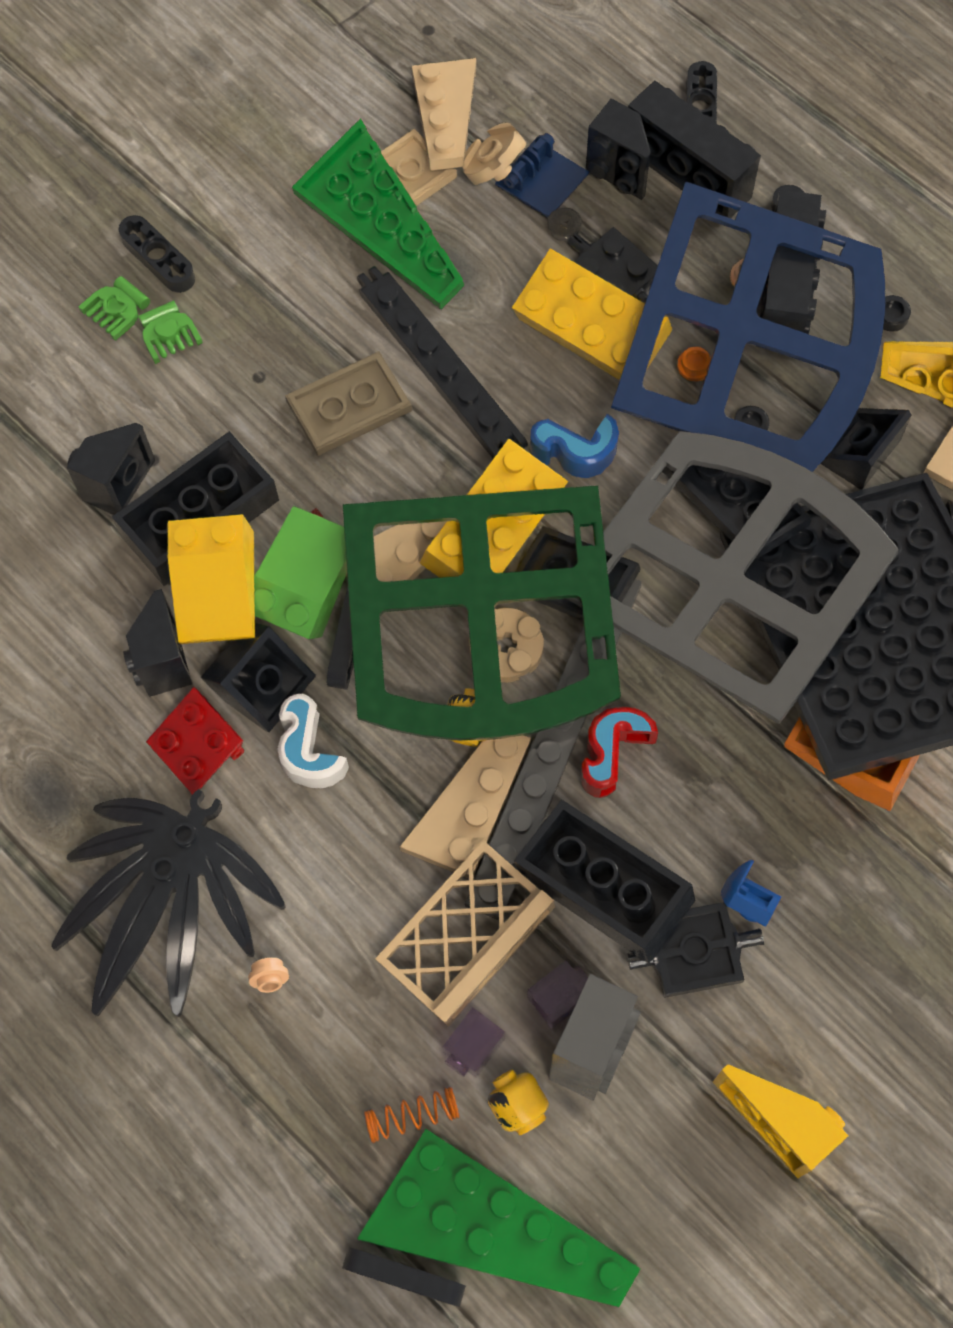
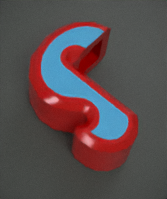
[581,707,659,798]

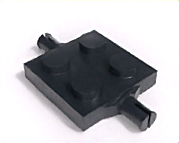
[567,227,658,304]
[627,902,764,998]

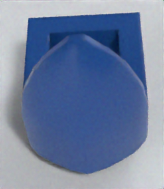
[721,860,781,927]

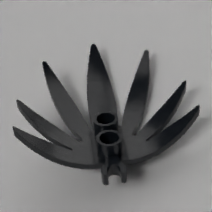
[51,789,286,1017]

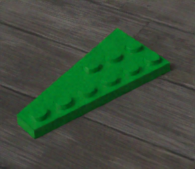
[292,118,464,310]
[357,1129,641,1307]

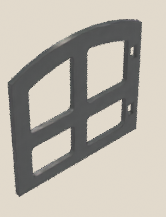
[566,431,899,725]

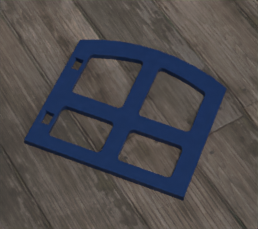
[611,182,885,472]

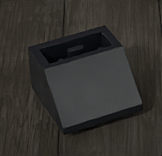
[586,98,650,200]

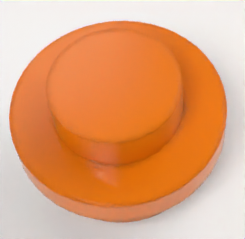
[677,347,711,381]

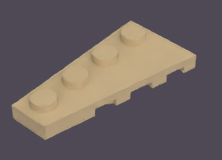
[412,58,476,171]
[400,735,531,879]

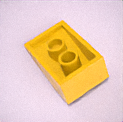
[168,514,255,644]
[713,1064,849,1178]

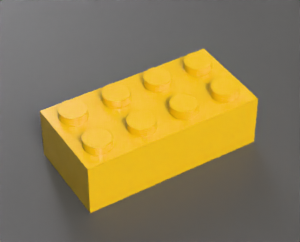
[512,248,672,380]
[419,439,569,578]

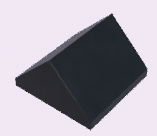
[820,408,912,490]

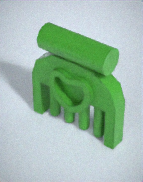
[78,276,150,341]
[138,300,203,364]

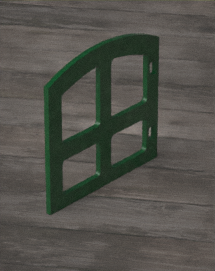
[343,485,621,741]

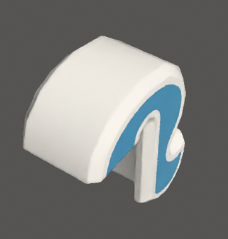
[277,694,349,788]

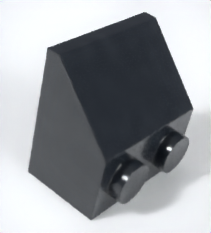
[66,423,155,515]
[123,589,193,697]
[200,623,316,733]

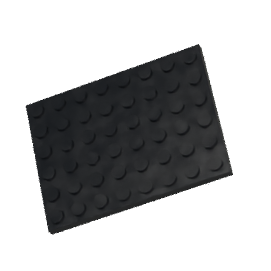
[719,472,953,781]

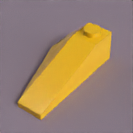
[880,341,953,408]

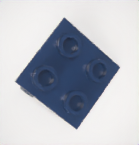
[495,133,589,219]

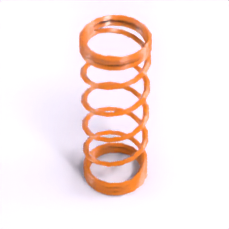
[364,1087,460,1143]

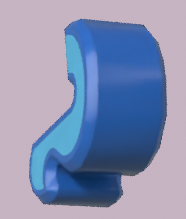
[530,414,619,478]

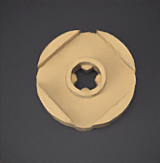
[462,123,526,185]
[469,608,544,683]

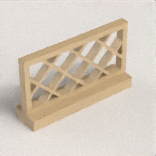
[375,840,555,1027]

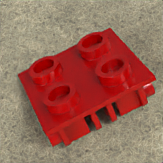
[146,687,245,795]

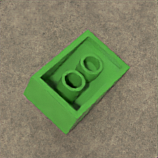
[254,506,347,639]

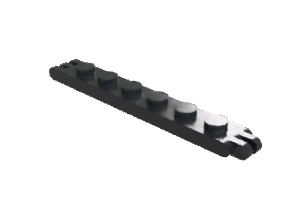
[357,266,528,459]

